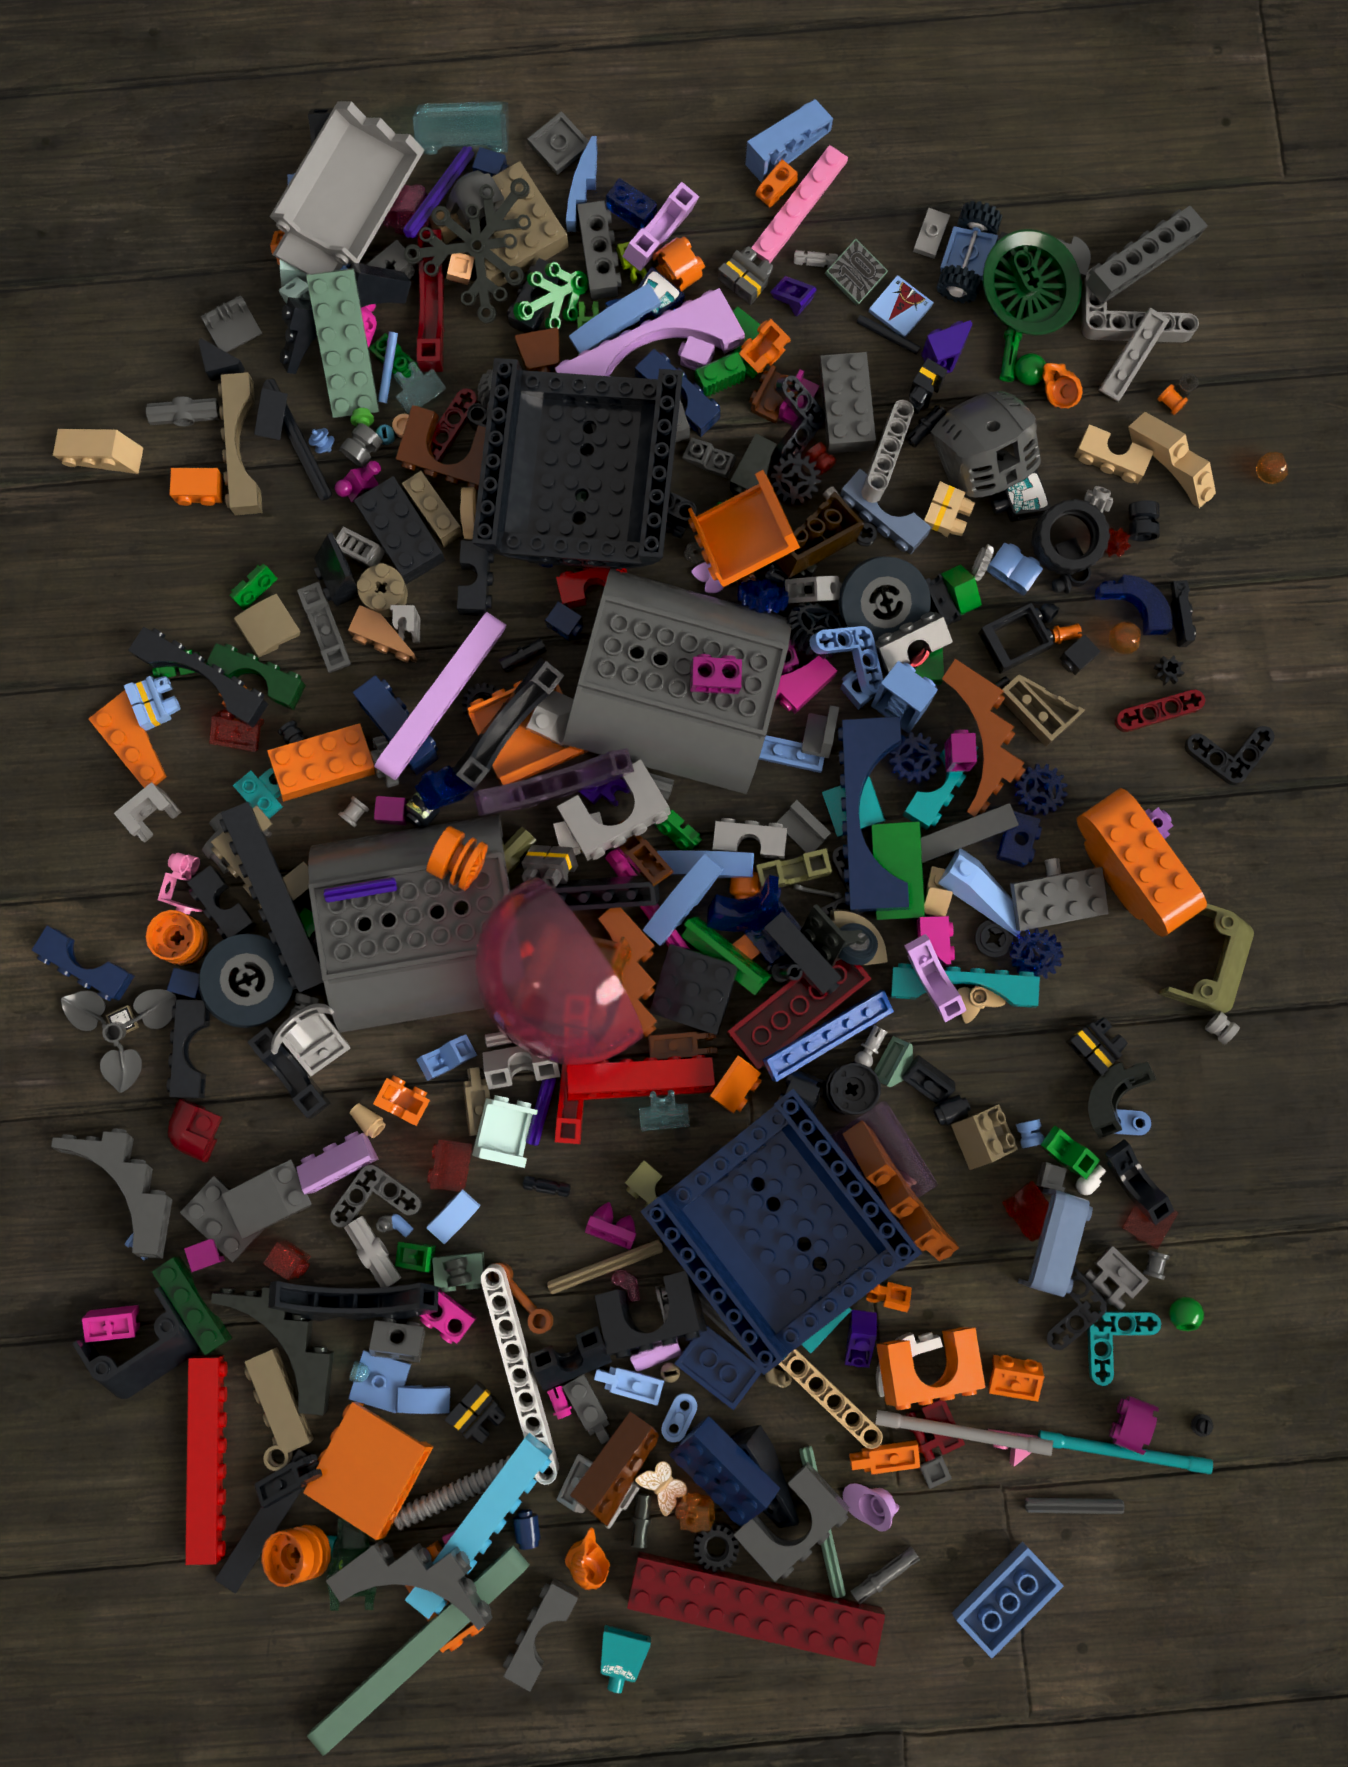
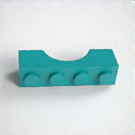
[902,746,979,830]

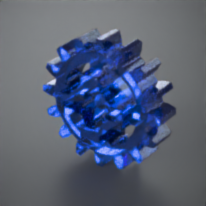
[737,579,789,613]
[889,732,941,784]
[1015,764,1068,816]
[1010,928,1064,979]

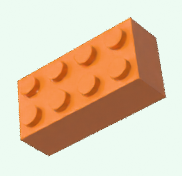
[267,723,375,802]

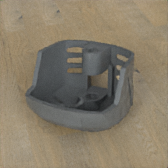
[931,391,1041,498]

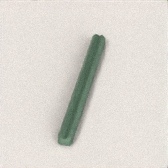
[799,1446,846,1598]

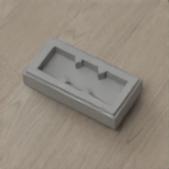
[913,208,950,259]

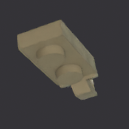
[463,1067,490,1136]

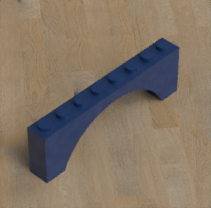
[838,717,909,912]

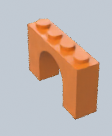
[876,1327,985,1410]

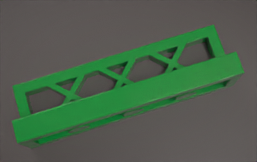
[681,917,771,995]

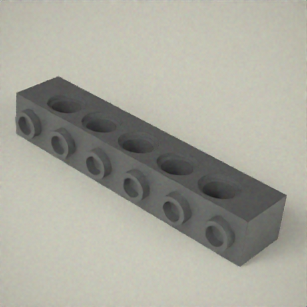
[1085,206,1208,304]

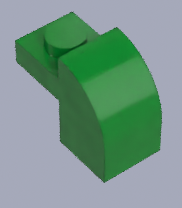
[1041,1125,1100,1179]

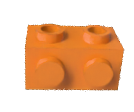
[170,468,223,506]

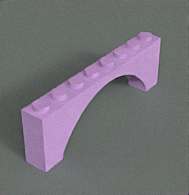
[555,288,745,376]

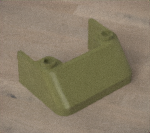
[1159,903,1254,1014]

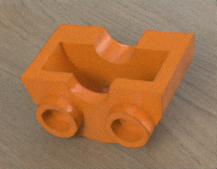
[739,319,791,373]
[373,1075,430,1126]

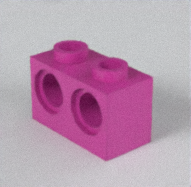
[420,1289,477,1344]

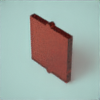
[1122,1205,1178,1249]

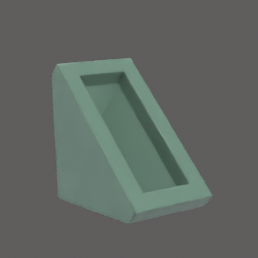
[874,1036,913,1087]

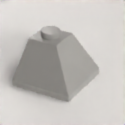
[526,690,574,748]

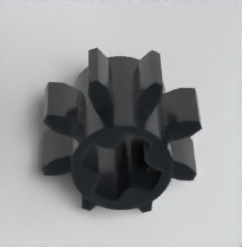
[1153,655,1185,685]

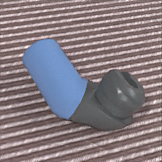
[376,1214,414,1238]

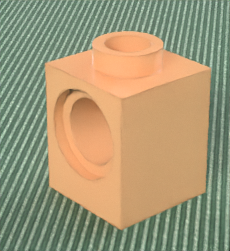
[446,253,475,285]

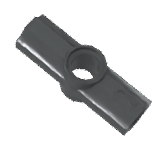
[146,397,220,427]

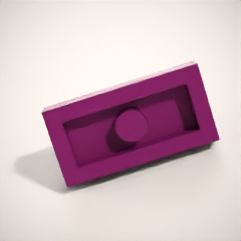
[585,1202,636,1250]

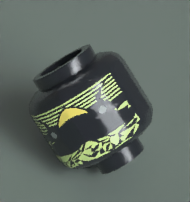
[404,792,440,828]

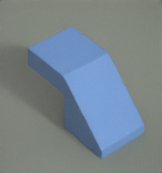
[416,1034,477,1081]

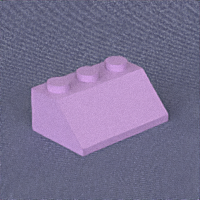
[296,1131,378,1194]

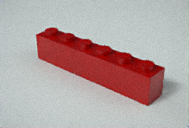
[566,1055,715,1101]

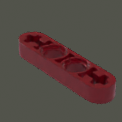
[431,388,478,463]
[1115,690,1205,732]

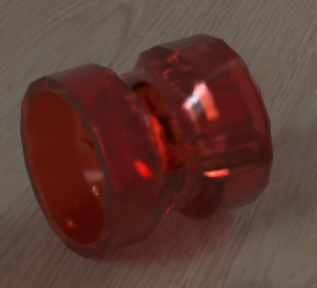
[805,442,837,475]

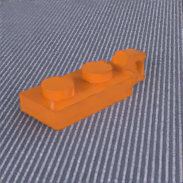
[849,1440,920,1475]

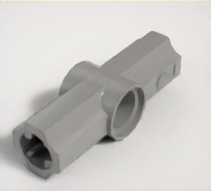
[344,1216,401,1288]

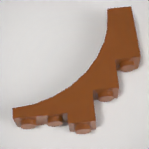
[942,659,1026,817]
[590,907,657,1061]
[843,1120,959,1262]

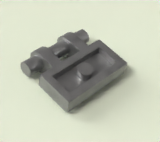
[1083,1246,1149,1311]

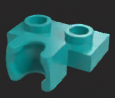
[233,768,283,819]

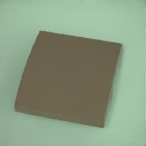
[234,594,301,658]

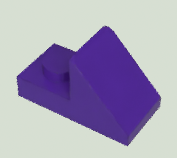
[771,276,816,317]

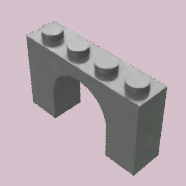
[734,1462,849,1582]

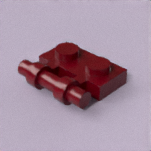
[905,1398,965,1461]

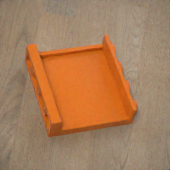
[688,470,800,587]
[467,681,588,789]
[303,1402,434,1540]

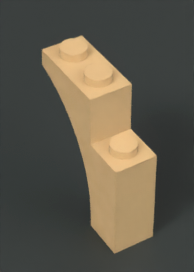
[1128,412,1216,508]

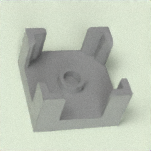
[114,782,181,842]

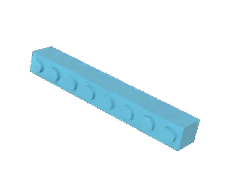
[405,1433,553,1619]

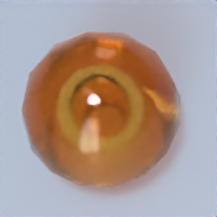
[1256,452,1289,484]
[1109,622,1141,655]

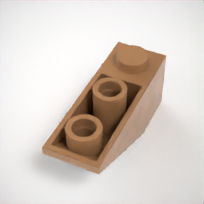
[348,605,417,663]

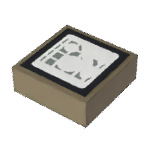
[106,1005,139,1034]

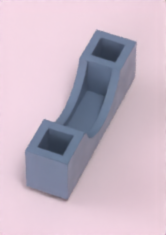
[840,469,931,555]

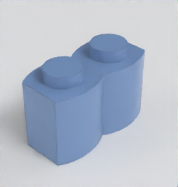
[987,543,1043,595]

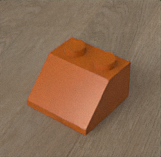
[710,1056,762,1113]

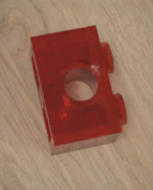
[263,1240,311,1280]

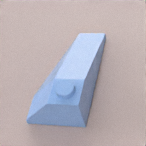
[938,849,1021,937]

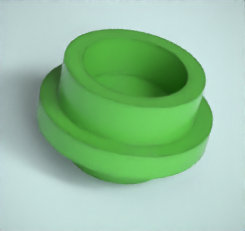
[350,408,374,427]

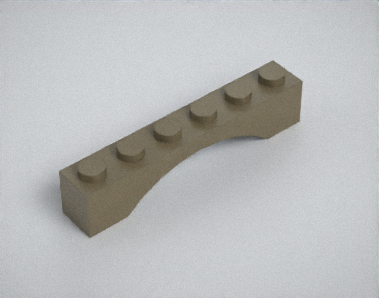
[218,372,263,515]

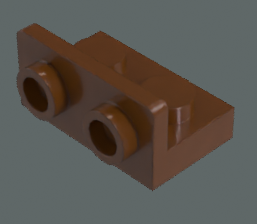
[749,365,790,424]

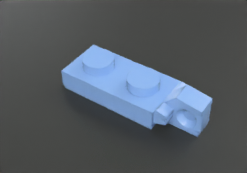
[594,1366,664,1406]

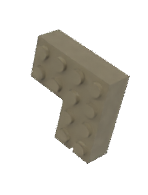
[467,161,569,287]

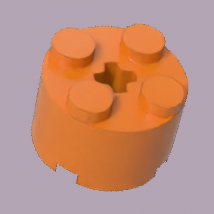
[653,236,705,293]

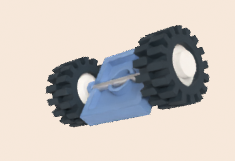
[936,201,1002,303]

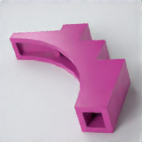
[700,656,837,714]

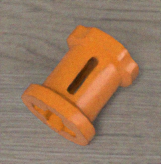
[1157,384,1188,415]

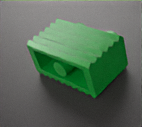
[695,352,746,397]

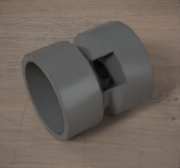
[339,423,383,468]

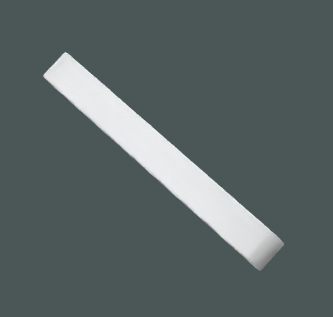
[481,1264,559,1485]

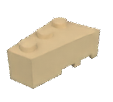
[53,429,143,474]

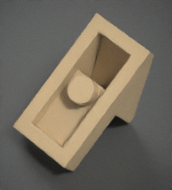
[924,866,953,917]

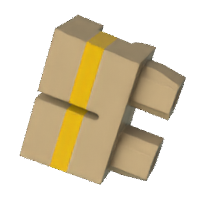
[924,482,975,537]

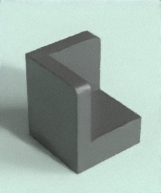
[1035,1162,1066,1192]

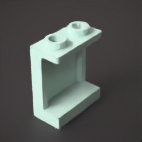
[472,1095,538,1168]

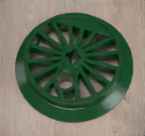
[983,229,1082,335]

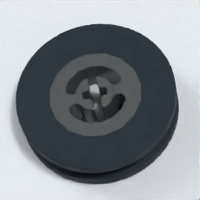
[838,556,931,641]
[199,934,293,1028]

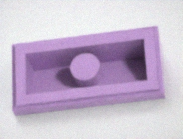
[630,1339,682,1372]

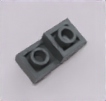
[682,437,736,478]

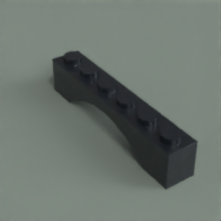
[128,627,269,728]
[452,658,564,789]

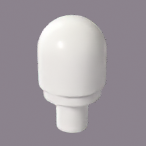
[1076,1165,1106,1195]

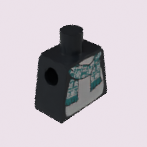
[991,469,1051,522]

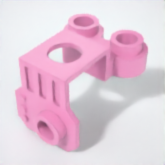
[158,852,203,914]

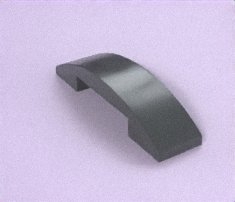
[297,582,351,673]

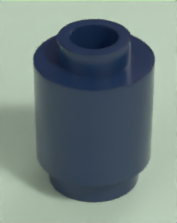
[513,1509,541,1550]

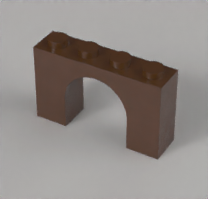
[396,405,486,491]

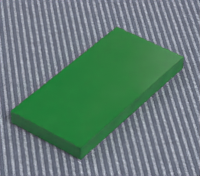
[872,822,925,920]

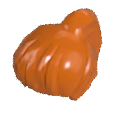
[1043,363,1083,409]
[565,1527,610,1590]

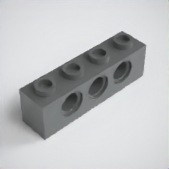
[577,201,622,300]

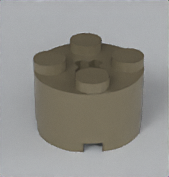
[357,563,408,617]

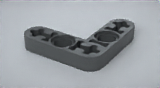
[330,1165,422,1227]

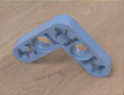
[810,626,883,696]

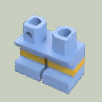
[124,676,181,731]

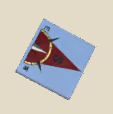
[869,275,933,338]

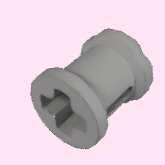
[338,796,370,828]

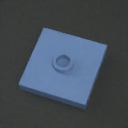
[349,1350,411,1413]

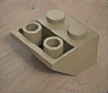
[951,1104,1018,1170]

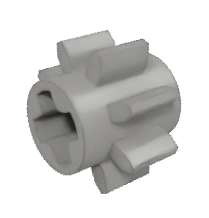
[1084,486,1113,513]

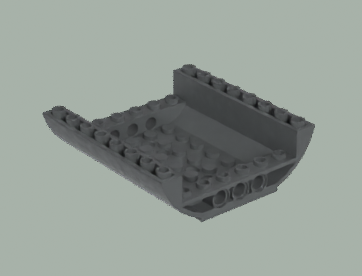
[563,568,792,794]
[308,814,530,1033]

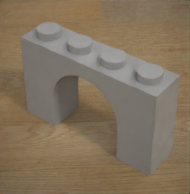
[557,759,671,861]

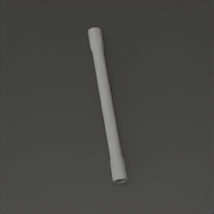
[875,1410,1053,1456]

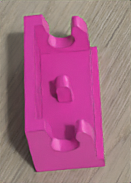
[82,1305,140,1343]

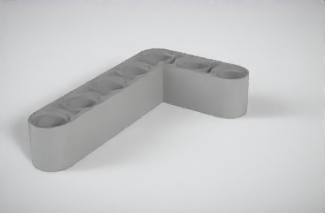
[1081,268,1199,342]

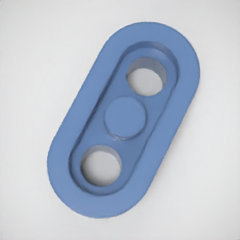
[1113,1109,1151,1135]

